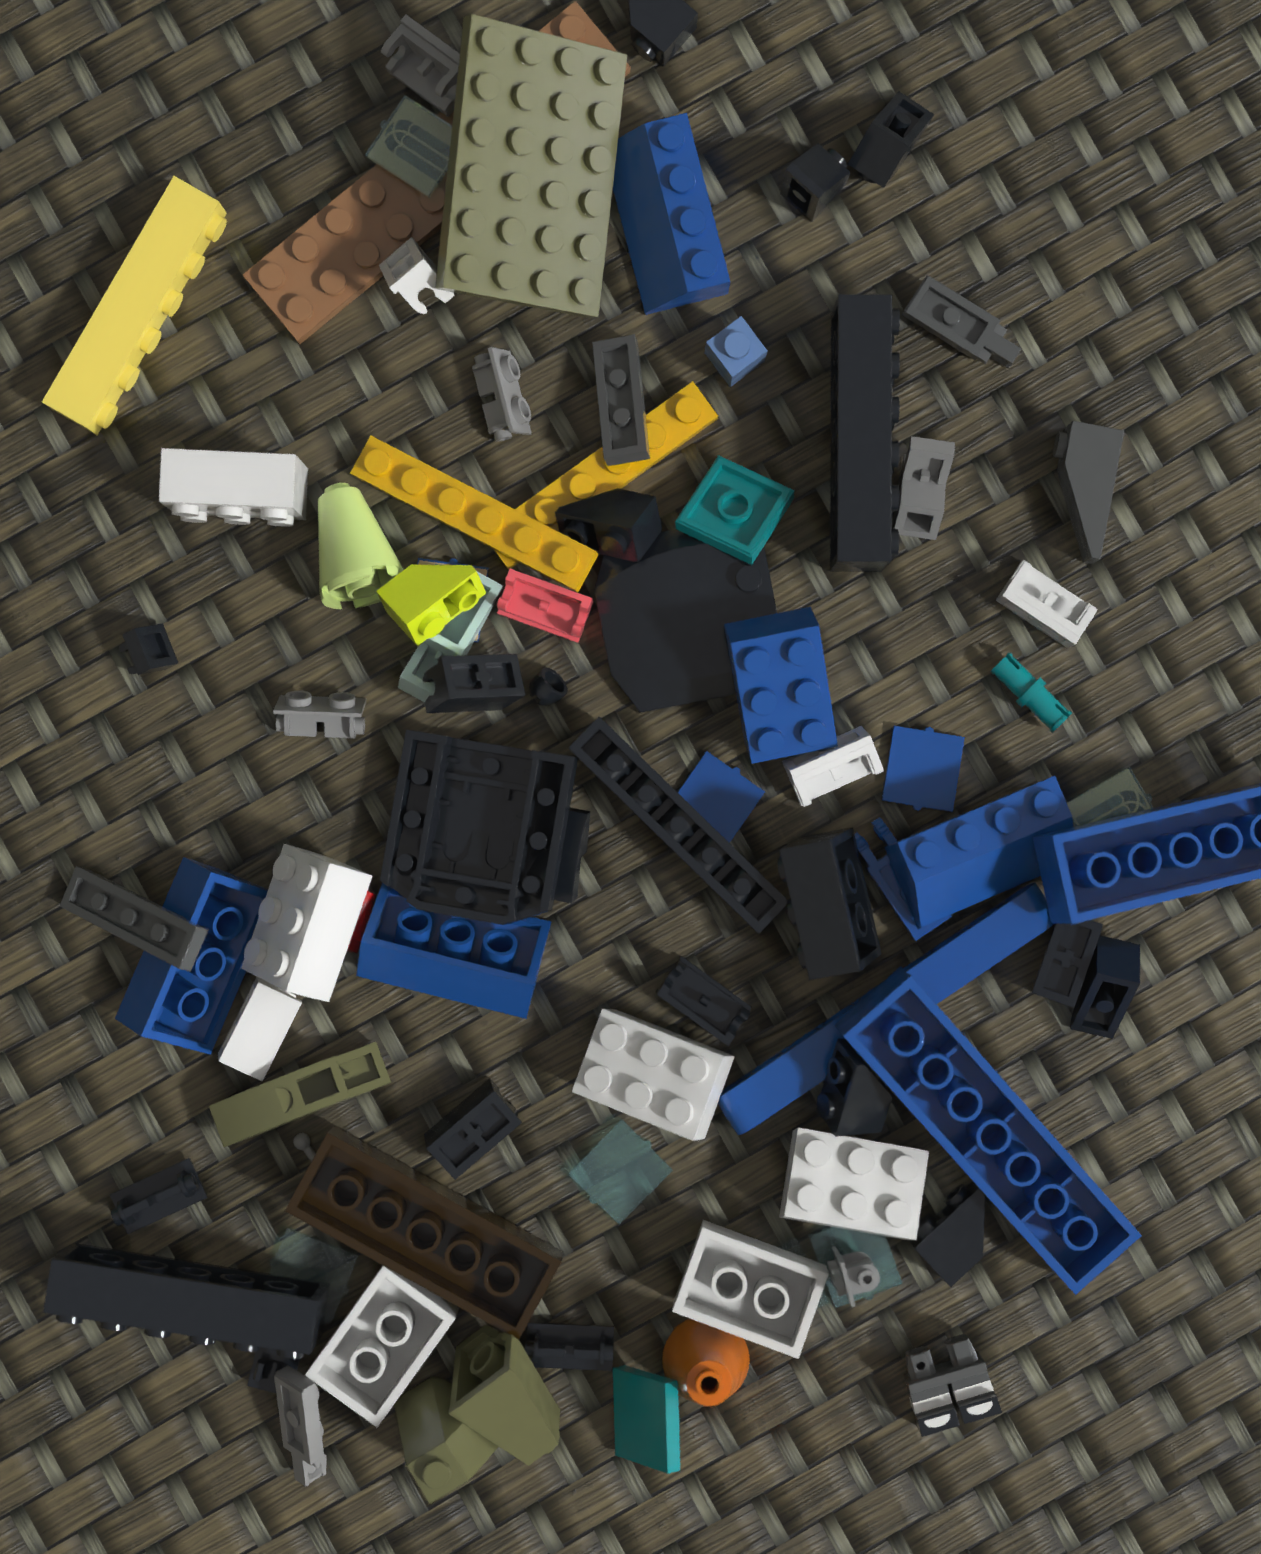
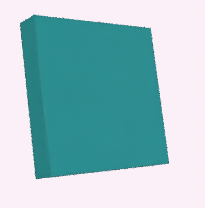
[675,455,795,565]
[613,1365,680,1474]

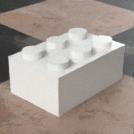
[159,448,308,527]
[241,844,372,1002]
[572,1009,735,1141]
[779,1128,929,1240]
[672,1220,829,1359]
[305,1265,460,1427]

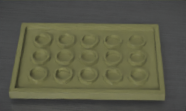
[435,14,627,318]

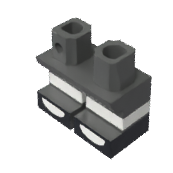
[904,1334,1002,1437]

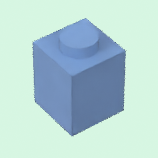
[704,316,768,387]

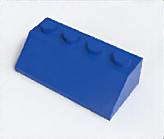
[613,113,731,315]
[884,776,1073,928]
[115,857,268,1055]
[356,883,551,1019]

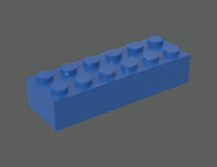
[1032,783,1261,924]

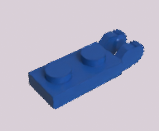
[855,817,952,941]

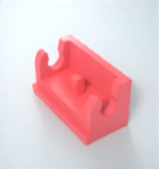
[497,568,593,643]

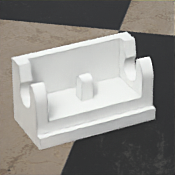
[379,237,455,314]
[996,560,1098,648]
[782,726,884,807]
[218,977,302,1081]

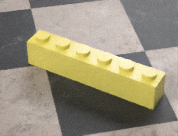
[42,176,227,435]

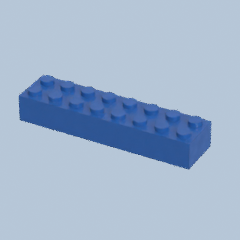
[834,966,1142,1295]

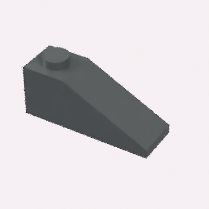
[1053,421,1125,564]

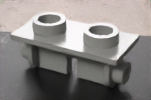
[472,347,532,442]
[273,691,367,739]
[827,1246,880,1307]

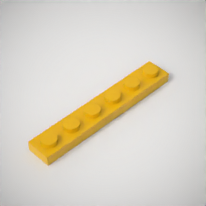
[494,381,718,570]
[350,435,599,593]

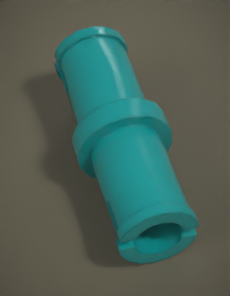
[990,652,1072,733]

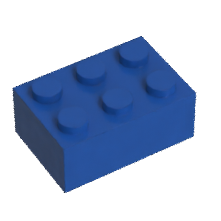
[724,607,838,764]

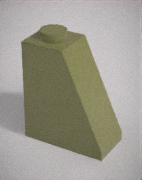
[449,1325,560,1466]
[394,1376,499,1504]

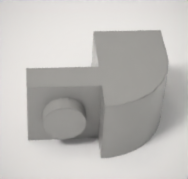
[893,436,955,540]

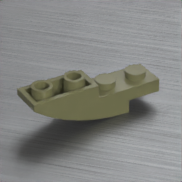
[209,1042,391,1147]

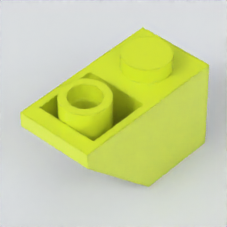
[376,565,486,646]

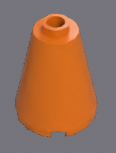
[662,1318,749,1406]

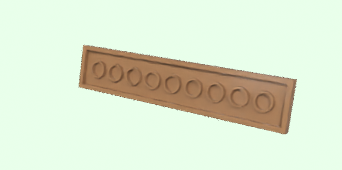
[243,1,630,344]

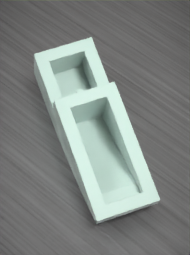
[398,572,503,702]

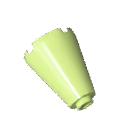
[318,483,404,609]

